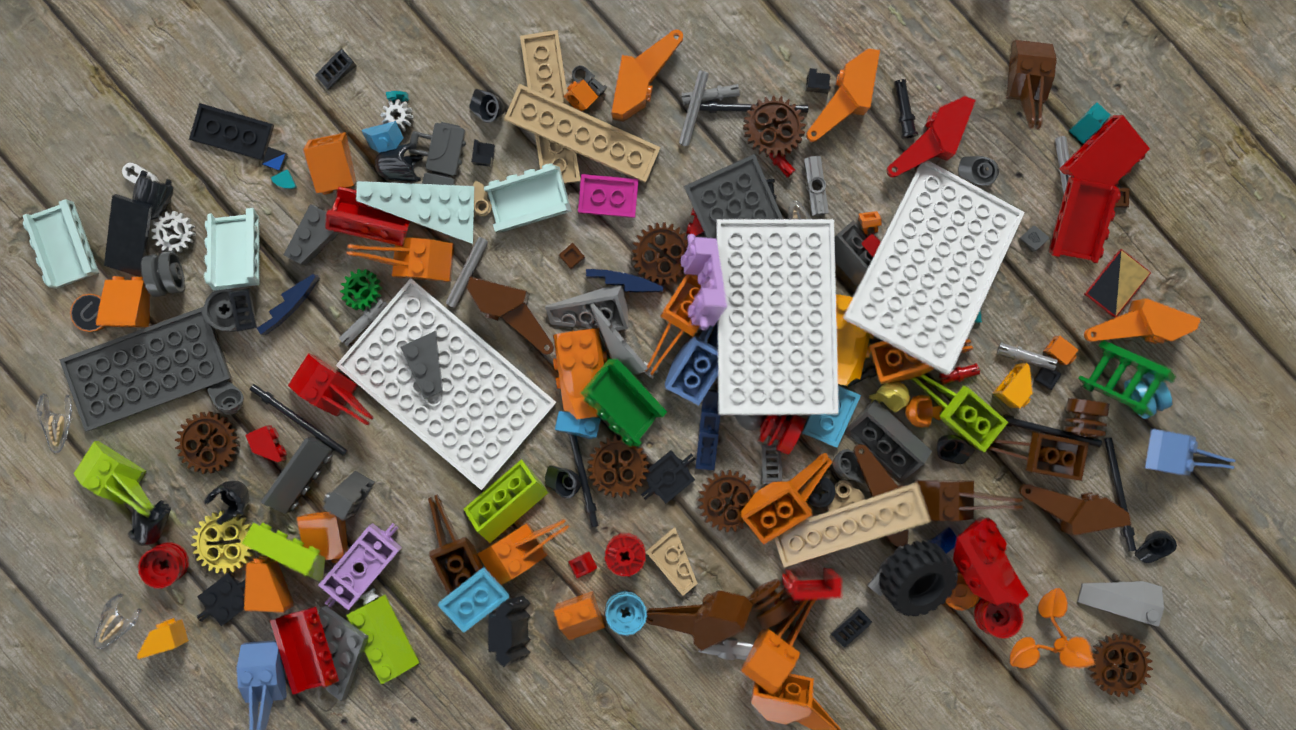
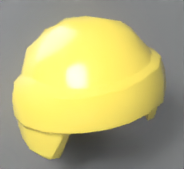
[869,382,910,412]

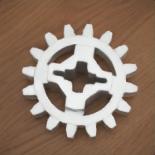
[151,211,196,253]

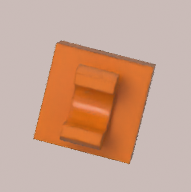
[858,211,882,234]

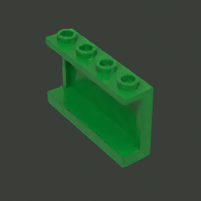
[580,359,667,446]

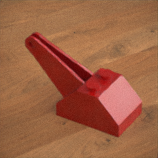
[886,96,976,178]
[288,353,374,426]

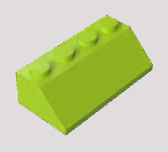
[464,459,548,543]
[242,522,325,582]
[346,594,420,685]

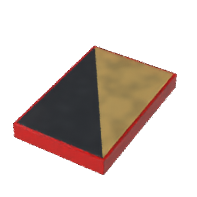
[1084,249,1151,318]

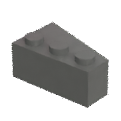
[283,204,340,266]
[323,471,375,520]

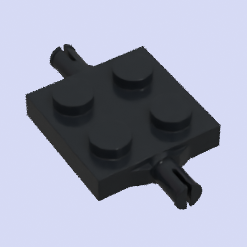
[641,450,696,504]
[197,572,246,626]

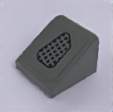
[1020,225,1049,252]

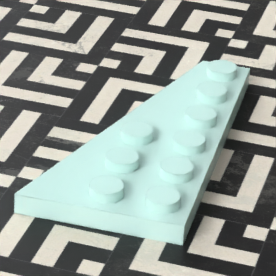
[356,181,474,244]

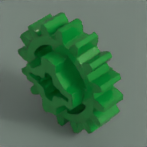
[340,269,382,311]

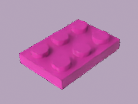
[578,174,638,218]

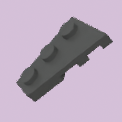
[401,331,443,399]

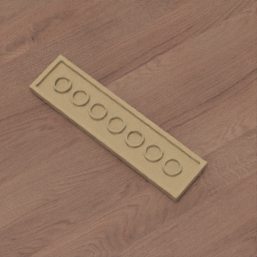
[520,30,581,184]
[504,84,660,183]
[774,483,931,567]

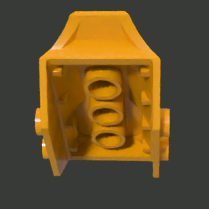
[836,294,874,386]

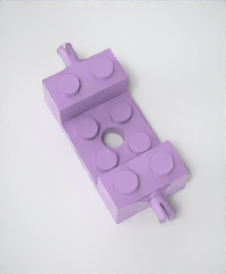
[681,234,727,330]
[318,523,402,610]

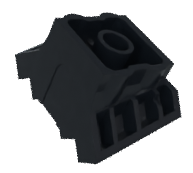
[488,596,531,668]

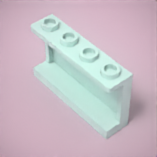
[484,163,572,233]
[23,199,99,289]
[204,208,259,291]

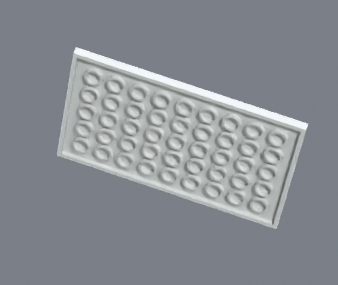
[843,161,1025,375]
[716,219,838,415]
[336,278,557,490]

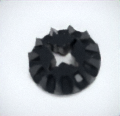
[807,477,836,507]

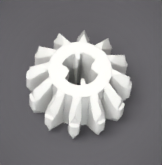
[381,99,414,131]

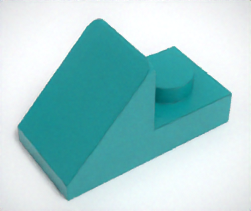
[1069,102,1110,144]

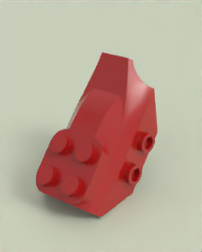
[953,517,1030,606]

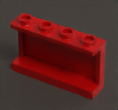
[1059,115,1150,186]
[1048,177,1121,263]
[325,187,411,246]
[782,568,842,600]
[270,606,339,695]

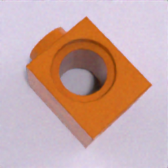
[564,79,598,112]
[1043,336,1078,365]

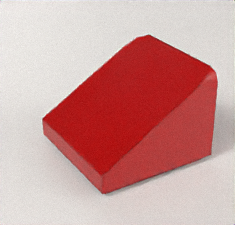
[861,233,881,257]
[568,551,597,578]

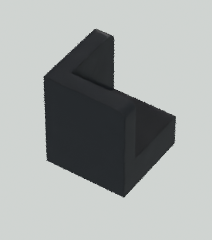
[806,68,831,94]
[471,139,495,167]

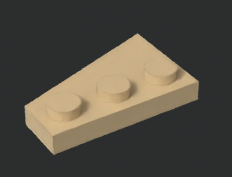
[646,526,698,596]

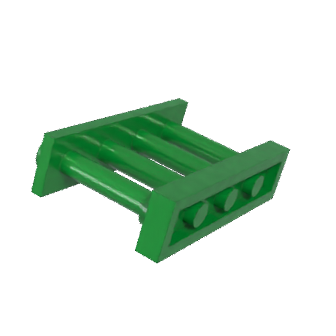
[1078,340,1176,417]

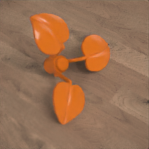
[1010,588,1095,669]

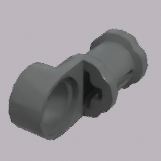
[572,66,607,100]

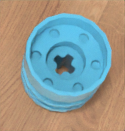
[605,591,647,635]

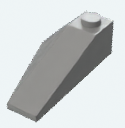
[545,285,629,331]
[590,303,647,375]
[1077,581,1164,627]

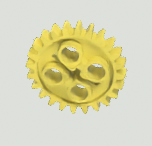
[191,510,253,574]

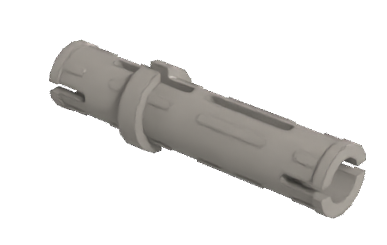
[681,84,740,105]
[339,297,388,346]
[997,342,1058,371]

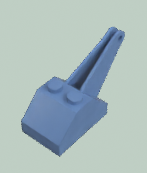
[665,321,718,406]
[1145,429,1236,476]
[237,640,287,730]

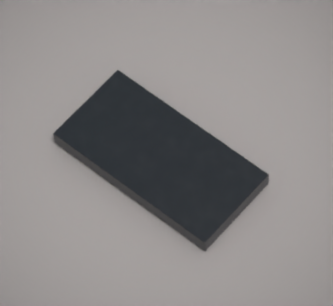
[189,103,274,161]
[104,194,152,277]

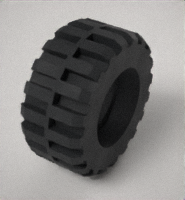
[879,541,958,617]

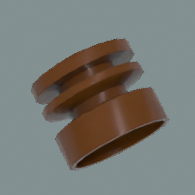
[1064,398,1110,438]
[747,579,797,629]

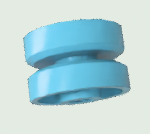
[1124,373,1172,419]

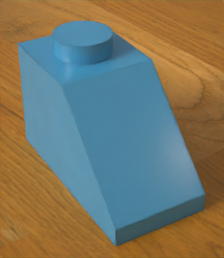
[362,121,403,153]
[554,411,601,439]

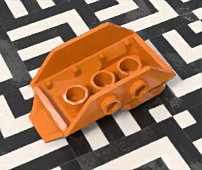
[553,328,608,419]

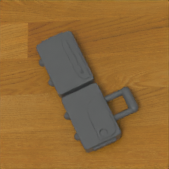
[408,122,466,185]

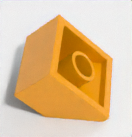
[992,363,1033,408]
[137,618,189,659]

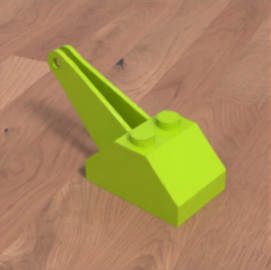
[910,375,1008,453]
[73,441,154,516]

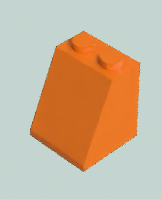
[303,132,356,195]
[96,276,150,328]
[297,512,348,563]
[244,555,294,612]
[554,591,605,640]

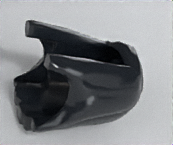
[375,143,423,182]
[132,170,174,220]
[204,480,249,525]
[128,500,171,546]

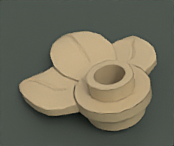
[473,181,492,217]
[827,480,865,512]

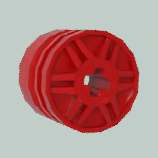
[758,415,806,455]
[605,533,645,576]
[138,542,189,588]
[974,598,1024,639]

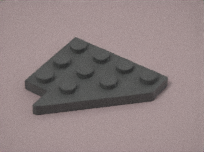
[319,606,369,701]

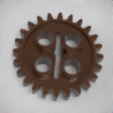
[743,96,806,158]
[631,222,688,284]
[175,412,240,474]
[587,436,650,498]
[697,470,756,533]
[1088,633,1153,697]

